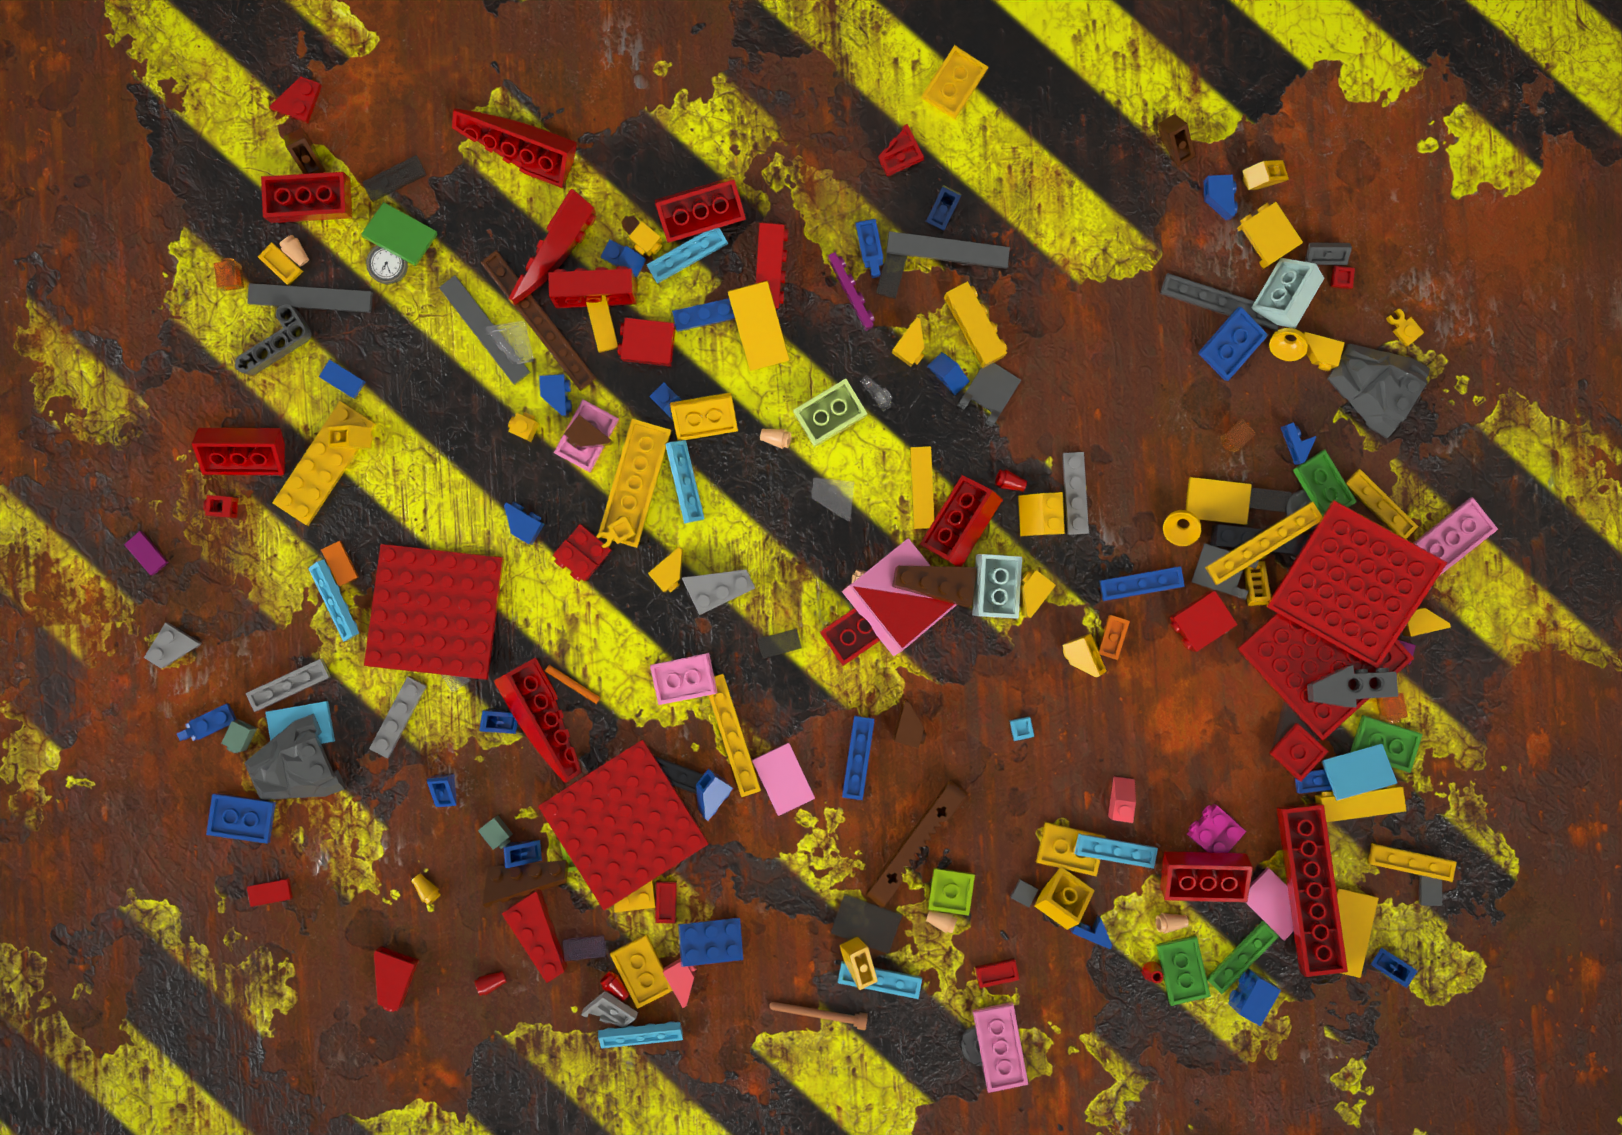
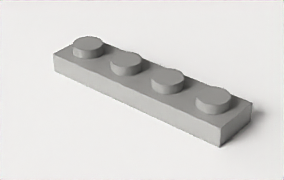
[1062,452,1089,535]
[246,659,331,712]
[369,676,427,758]

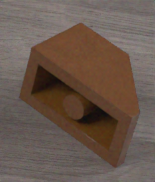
[1157,114,1195,166]
[284,127,326,174]
[564,415,614,448]

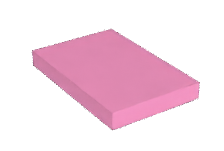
[554,400,619,473]
[650,653,718,705]
[752,743,815,816]
[1245,867,1294,941]

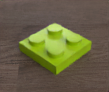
[928,868,975,916]

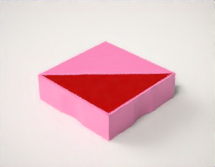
[842,538,956,656]

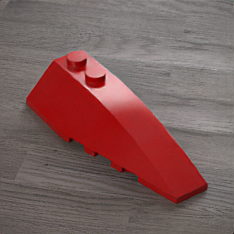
[452,108,577,188]
[508,189,597,305]
[494,657,582,783]

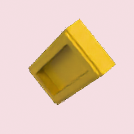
[258,242,303,286]

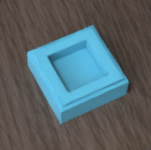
[1009,716,1034,741]

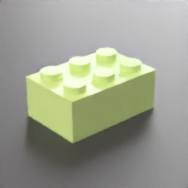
[793,379,867,448]

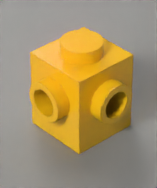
[629,221,663,257]
[508,412,539,442]

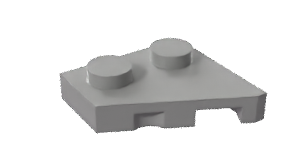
[144,623,202,668]
[581,991,638,1028]

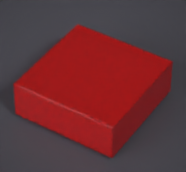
[1330,266,1355,289]

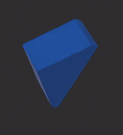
[927,352,970,396]
[479,708,518,734]
[427,774,457,807]
[504,840,542,868]
[1370,947,1418,988]

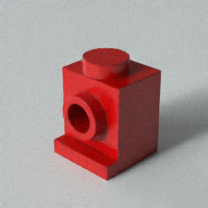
[203,495,239,518]

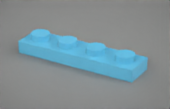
[647,228,728,284]
[665,440,704,524]
[308,560,359,642]
[1074,833,1158,869]
[838,961,922,999]
[598,1022,683,1048]

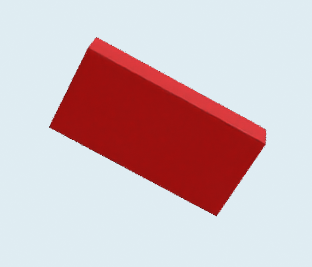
[247,878,293,907]
[655,881,677,924]
[975,958,1020,988]

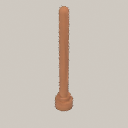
[769,1002,868,1030]

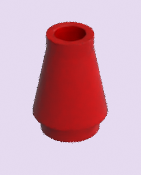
[995,469,1027,492]
[1142,961,1163,983]
[474,971,507,996]
[600,971,630,1002]

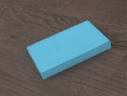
[266,701,335,744]
[1322,744,1397,801]

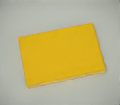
[921,45,988,120]
[670,393,738,441]
[1185,477,1252,525]
[1036,822,1106,877]
[610,934,673,1009]

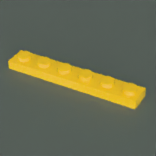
[1205,502,1322,585]
[708,673,761,797]

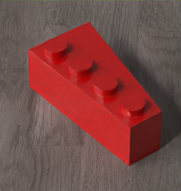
[756,222,789,308]
[502,889,568,983]

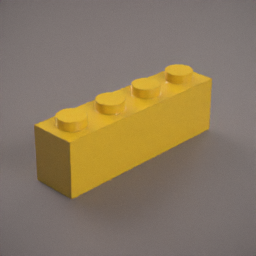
[944,281,1007,369]
[1315,784,1406,822]

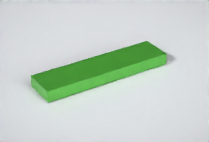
[1206,921,1279,994]

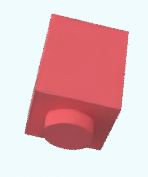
[1108,776,1136,823]
[663,958,697,1008]

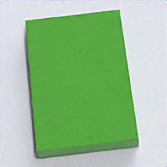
[361,202,437,266]
[1293,450,1357,517]
[1350,715,1423,773]
[1156,935,1211,1006]

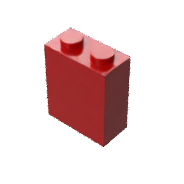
[618,318,676,367]
[1169,590,1238,652]

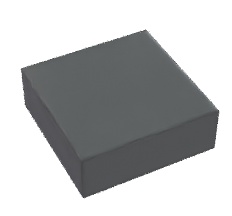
[1010,879,1039,907]

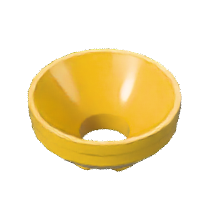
[1269,328,1308,361]
[1163,510,1201,546]

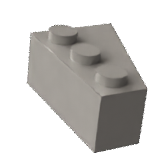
[682,570,756,615]

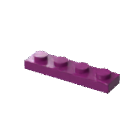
[828,252,875,331]

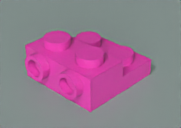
[1187,804,1246,853]

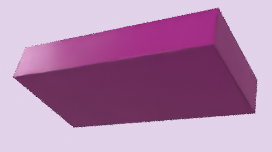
[124,531,168,576]

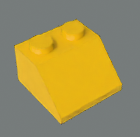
[1018,492,1064,536]
[1020,570,1056,618]
[1034,867,1095,930]

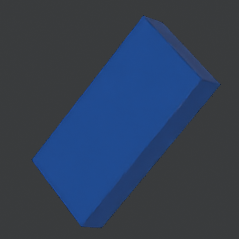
[319,360,366,399]

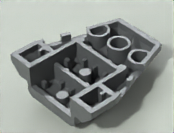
[1327,344,1430,438]
[244,713,346,800]

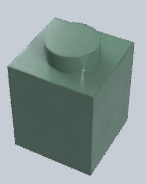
[221,720,257,753]
[478,815,513,850]

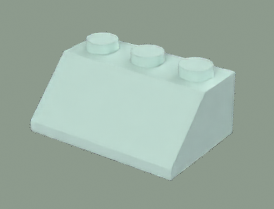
[1251,258,1324,329]
[972,554,1022,619]

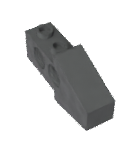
[1307,666,1398,707]

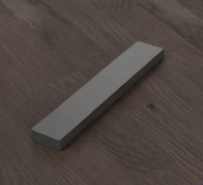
[886,231,1010,269]
[1160,273,1279,331]
[439,275,531,385]
[247,283,373,313]

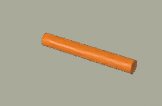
[545,664,601,704]

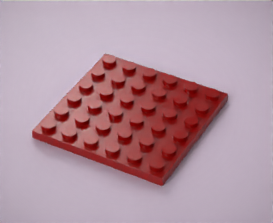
[1267,499,1447,668]
[364,544,504,680]
[1237,613,1414,741]
[538,739,709,911]

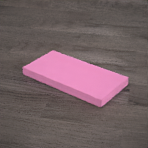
[1413,497,1498,576]
[972,1002,1028,1093]

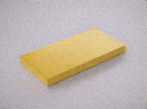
[728,280,790,371]
[1336,887,1379,978]

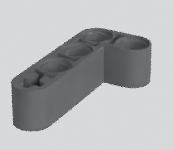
[235,304,311,376]

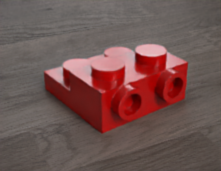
[553,524,612,582]

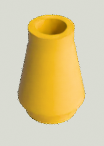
[411,874,441,905]

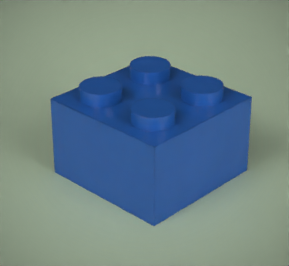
[1228,968,1281,1027]

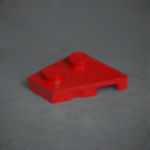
[269,76,322,123]
[878,124,924,177]

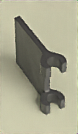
[957,363,1021,427]
[1192,544,1259,600]

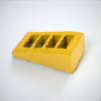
[1244,561,1271,606]

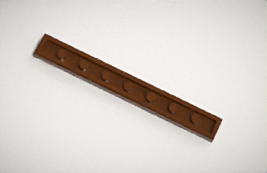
[480,250,597,391]

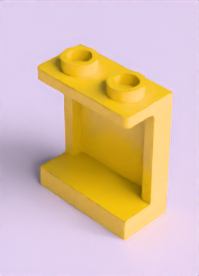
[1237,202,1303,269]

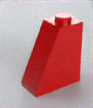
[374,946,419,1012]

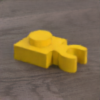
[1386,309,1424,347]
[596,516,636,548]

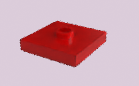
[1269,723,1329,782]

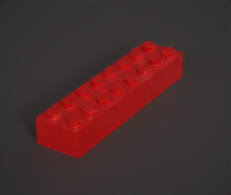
[1276,803,1348,977]

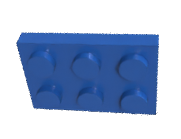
[1198,307,1268,381]
[206,793,276,844]
[678,918,743,967]

